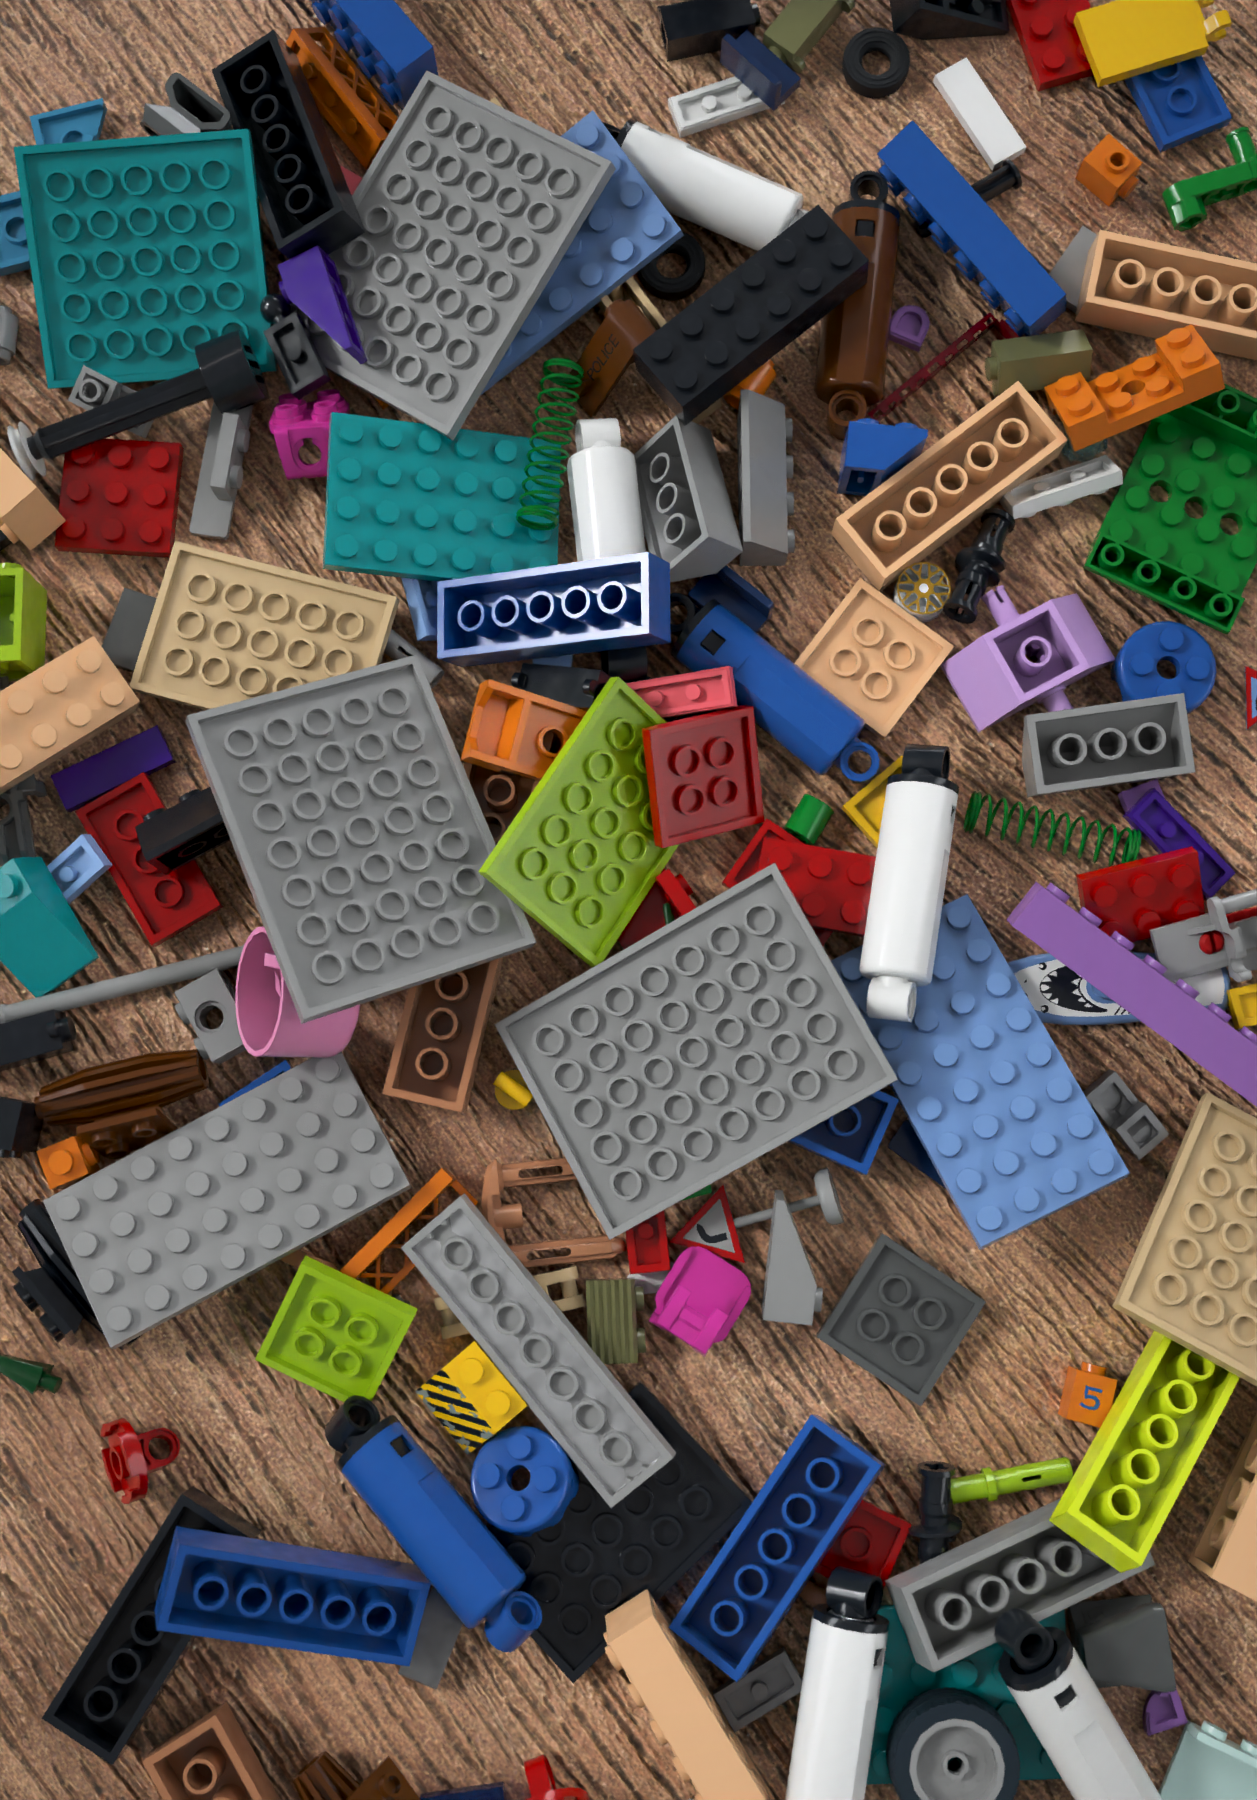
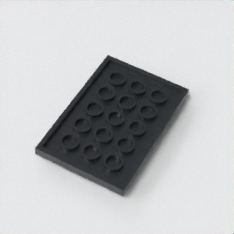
[488,1380,752,1683]

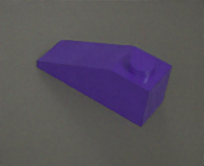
[277,245,367,364]

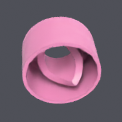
[235,926,360,1058]

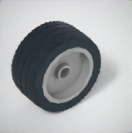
[886,1687,1020,1800]

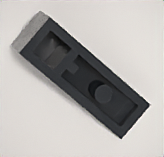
[890,0,1010,40]

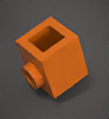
[1076,133,1143,207]
[36,1136,100,1190]

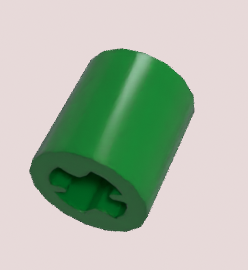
[784,794,834,846]

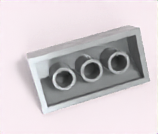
[737,390,795,566]
[634,416,743,582]
[1022,693,1195,798]

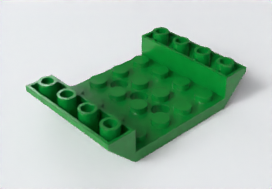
[1083,384,1257,635]

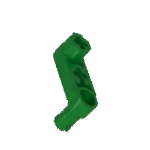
[1162,127,1257,232]

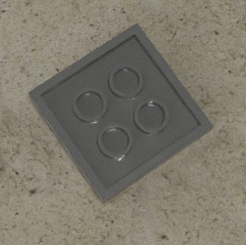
[816,1233,986,1406]

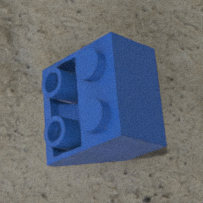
[837,418,928,496]

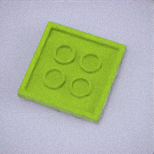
[255,1255,417,1402]

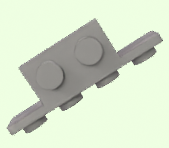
[189,402,253,540]

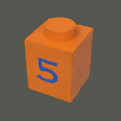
[1058,1361,1118,1428]

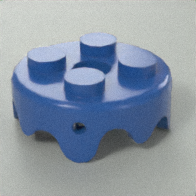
[1111,621,1216,714]
[471,1426,579,1537]

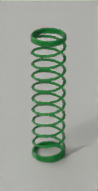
[516,358,584,530]
[964,791,1142,867]

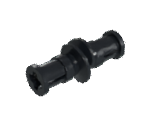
[943,508,1015,624]
[908,1461,962,1564]

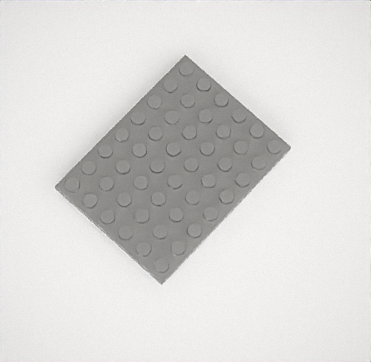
[290,70,616,440]
[185,655,536,1024]
[494,863,899,1240]

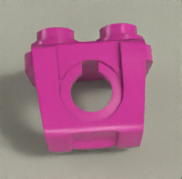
[269,389,350,480]
[648,1246,751,1357]

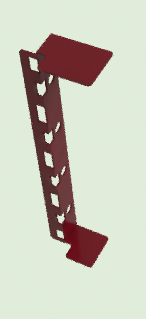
[868,313,1019,424]

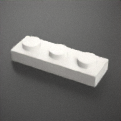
[999,455,1123,519]

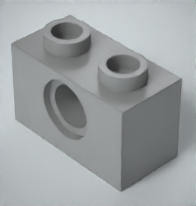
[174,968,246,1064]

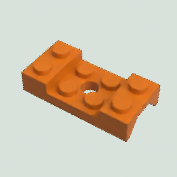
[1044,324,1225,452]
[460,679,587,781]

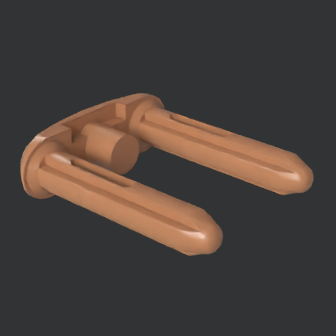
[481,1157,625,1268]

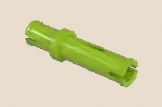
[951,1457,1073,1504]

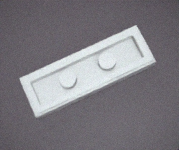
[933,57,1026,171]
[668,76,785,138]

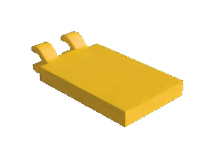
[1073,0,1232,87]

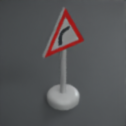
[669,1168,844,1263]

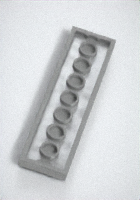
[401,1194,676,1508]

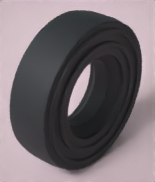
[842,28,910,98]
[638,232,706,301]

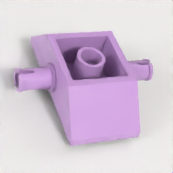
[941,585,1116,733]

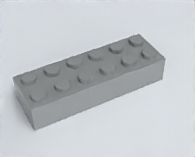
[885,1498,1155,1672]

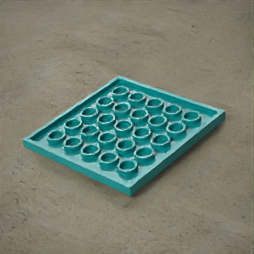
[14,129,278,389]

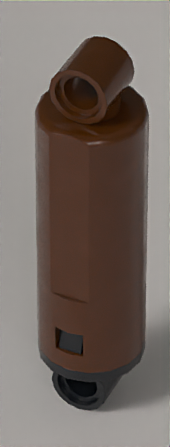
[814,171,901,441]

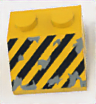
[415,1340,528,1455]

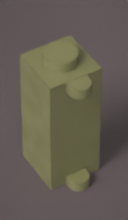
[763,0,855,73]
[985,329,1093,396]

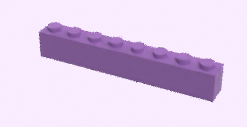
[1006,882,1257,1107]

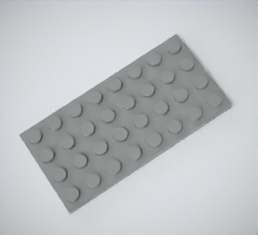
[43,1051,412,1349]

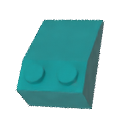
[0,857,99,997]

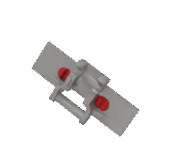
[1149,889,1257,983]

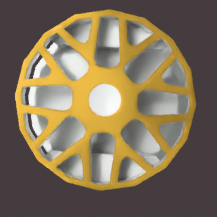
[893,562,951,623]

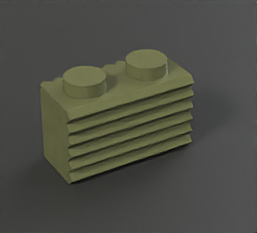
[586,1277,646,1364]

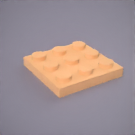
[795,578,954,741]

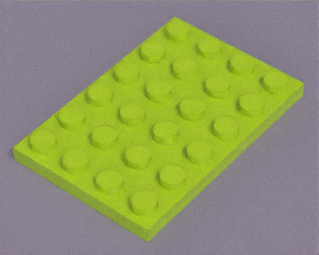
[478,677,679,967]

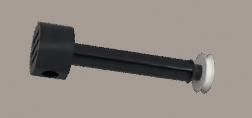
[7,329,269,481]

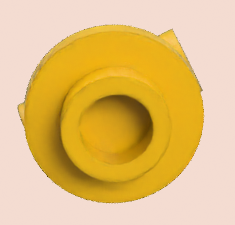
[493,1070,533,1110]

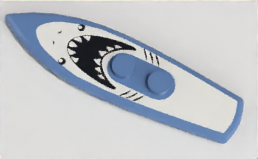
[1008,952,1231,1025]

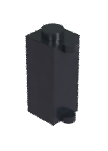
[657,0,760,62]
[511,663,611,711]
[0,1009,76,1072]

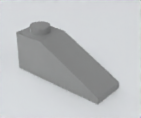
[761,1190,823,1325]

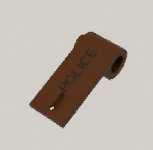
[566,299,657,417]

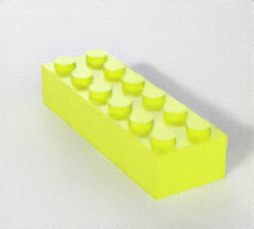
[1049,1330,1240,1573]

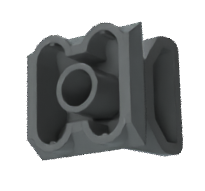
[140,73,232,136]
[1067,1594,1176,1693]

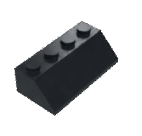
[135,787,231,875]

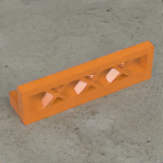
[286,27,398,169]
[340,1168,479,1294]

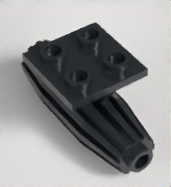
[12,1199,143,1350]

